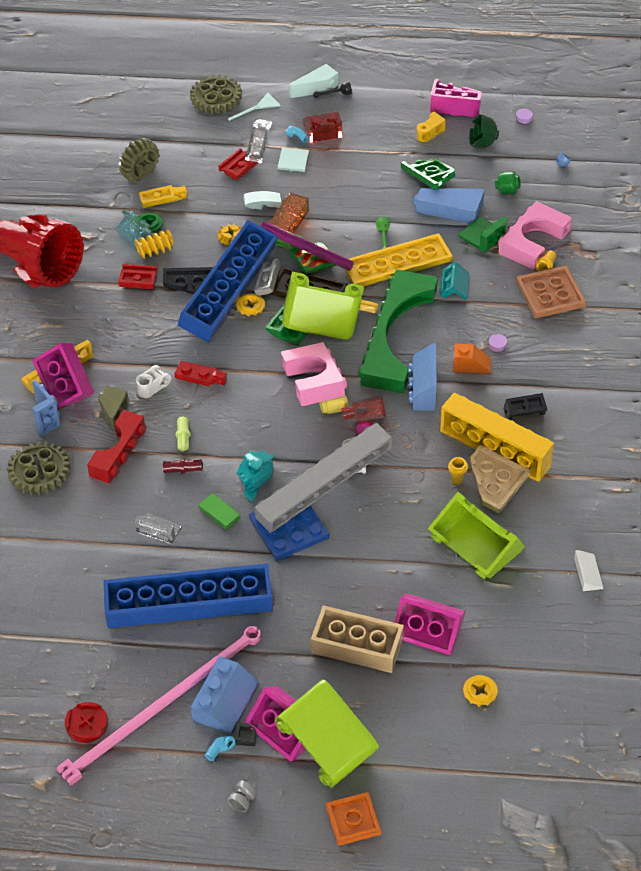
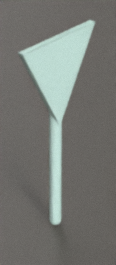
[228,93,281,121]

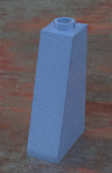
[413,188,485,224]

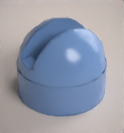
[556,152,571,167]

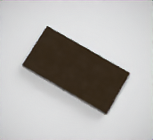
[270,266,348,299]

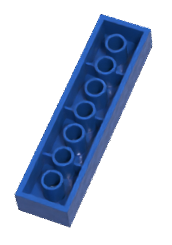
[177,220,278,343]
[104,563,273,628]

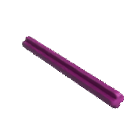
[260,221,354,271]

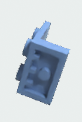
[32,380,61,437]

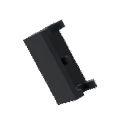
[503,393,547,420]

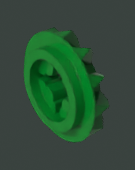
[135,212,163,234]

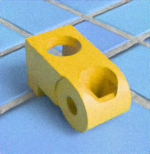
[417,112,445,142]

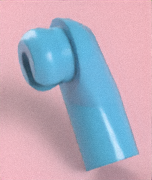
[285,126,309,143]
[205,736,236,761]

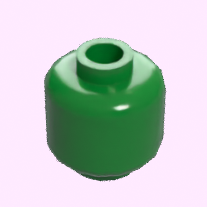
[495,171,521,195]

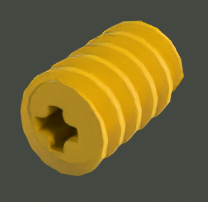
[134,229,173,260]

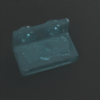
[115,210,153,245]

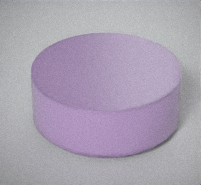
[516,109,533,124]
[489,334,507,352]

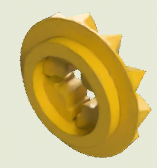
[217,223,242,245]
[236,294,265,317]
[463,675,498,707]

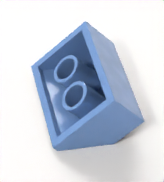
[409,343,437,411]
[191,656,259,735]

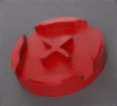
[65,702,108,743]

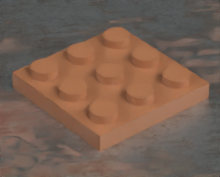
[516,266,586,319]

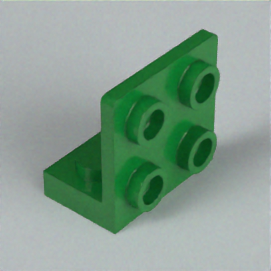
[459,216,508,253]

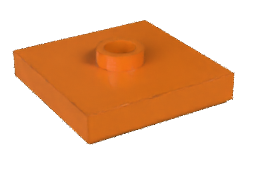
[325,792,381,846]

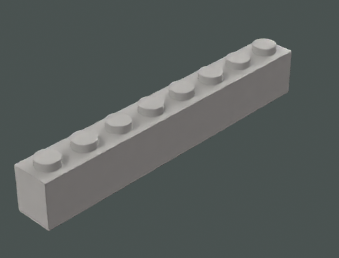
[255,423,392,533]

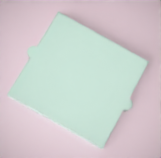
[277,148,309,172]

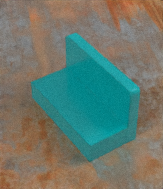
[440,262,470,300]

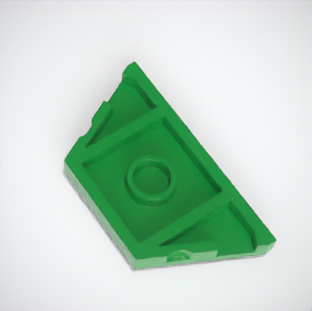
[401,159,456,190]

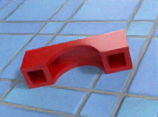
[87,410,146,484]

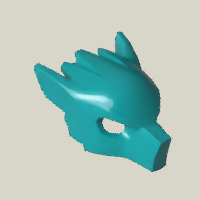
[237,450,274,502]

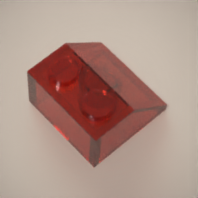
[303,112,342,143]

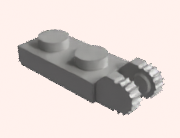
[254,258,281,296]

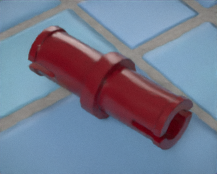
[163,458,203,474]

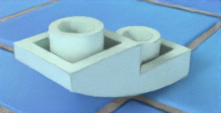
[243,191,282,210]

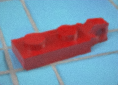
[174,361,227,387]

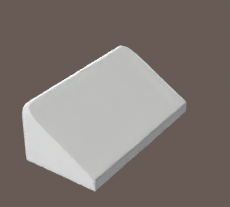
[574,550,603,591]

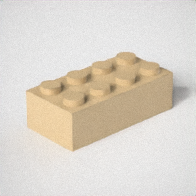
[311,605,404,673]

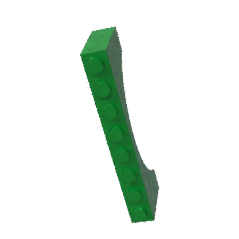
[358,269,438,394]

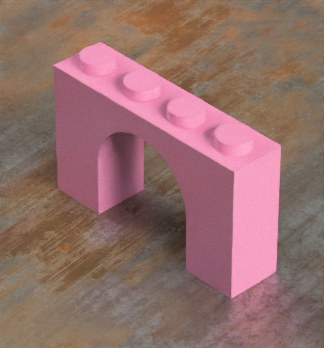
[498,201,572,270]
[281,342,347,406]

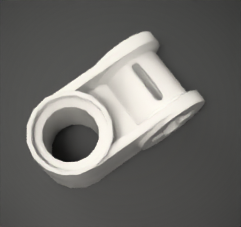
[136,365,171,399]

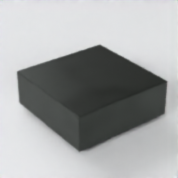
[234,722,258,746]

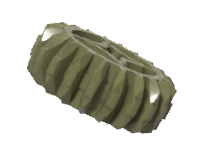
[118,137,160,182]

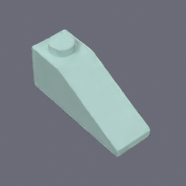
[289,64,339,98]

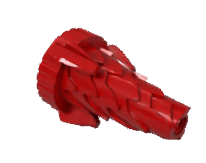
[0,214,84,288]

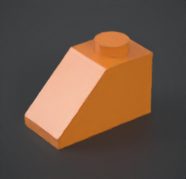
[453,343,491,374]

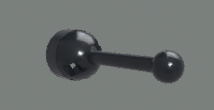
[313,81,352,98]

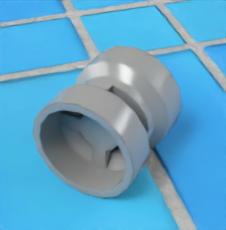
[227,781,257,813]

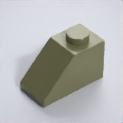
[98,385,129,430]

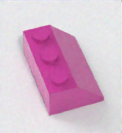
[32,343,94,410]
[394,593,466,655]
[244,686,306,762]

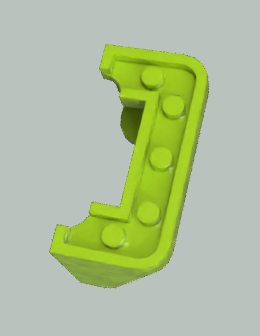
[282,272,364,340]
[428,492,526,579]
[274,680,379,788]

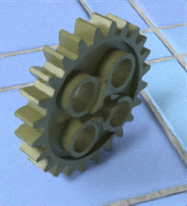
[190,75,242,114]
[7,441,71,496]

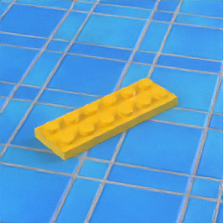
[343,233,453,286]

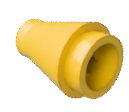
[536,251,556,272]
[448,457,468,485]

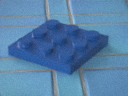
[249,505,329,561]

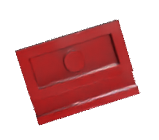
[218,148,259,181]
[118,264,158,289]

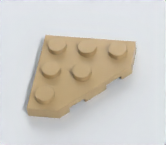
[470,445,530,514]

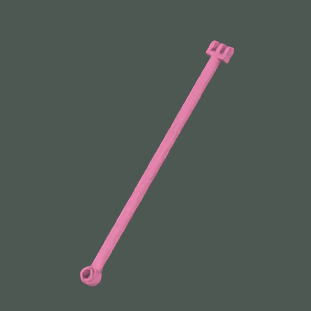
[56,626,261,785]

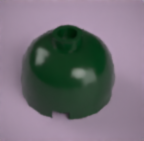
[469,114,499,149]

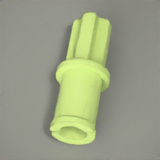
[175,417,191,452]

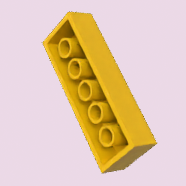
[440,393,554,482]

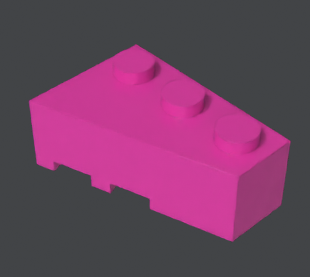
[430,79,482,118]

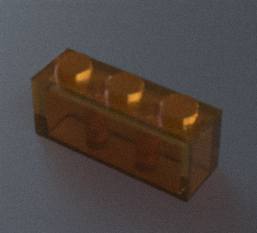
[268,193,309,233]

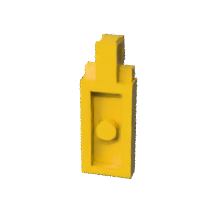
[139,185,188,208]

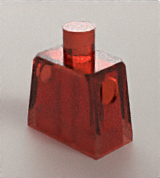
[342,395,386,422]

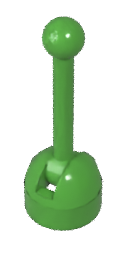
[376,217,390,249]

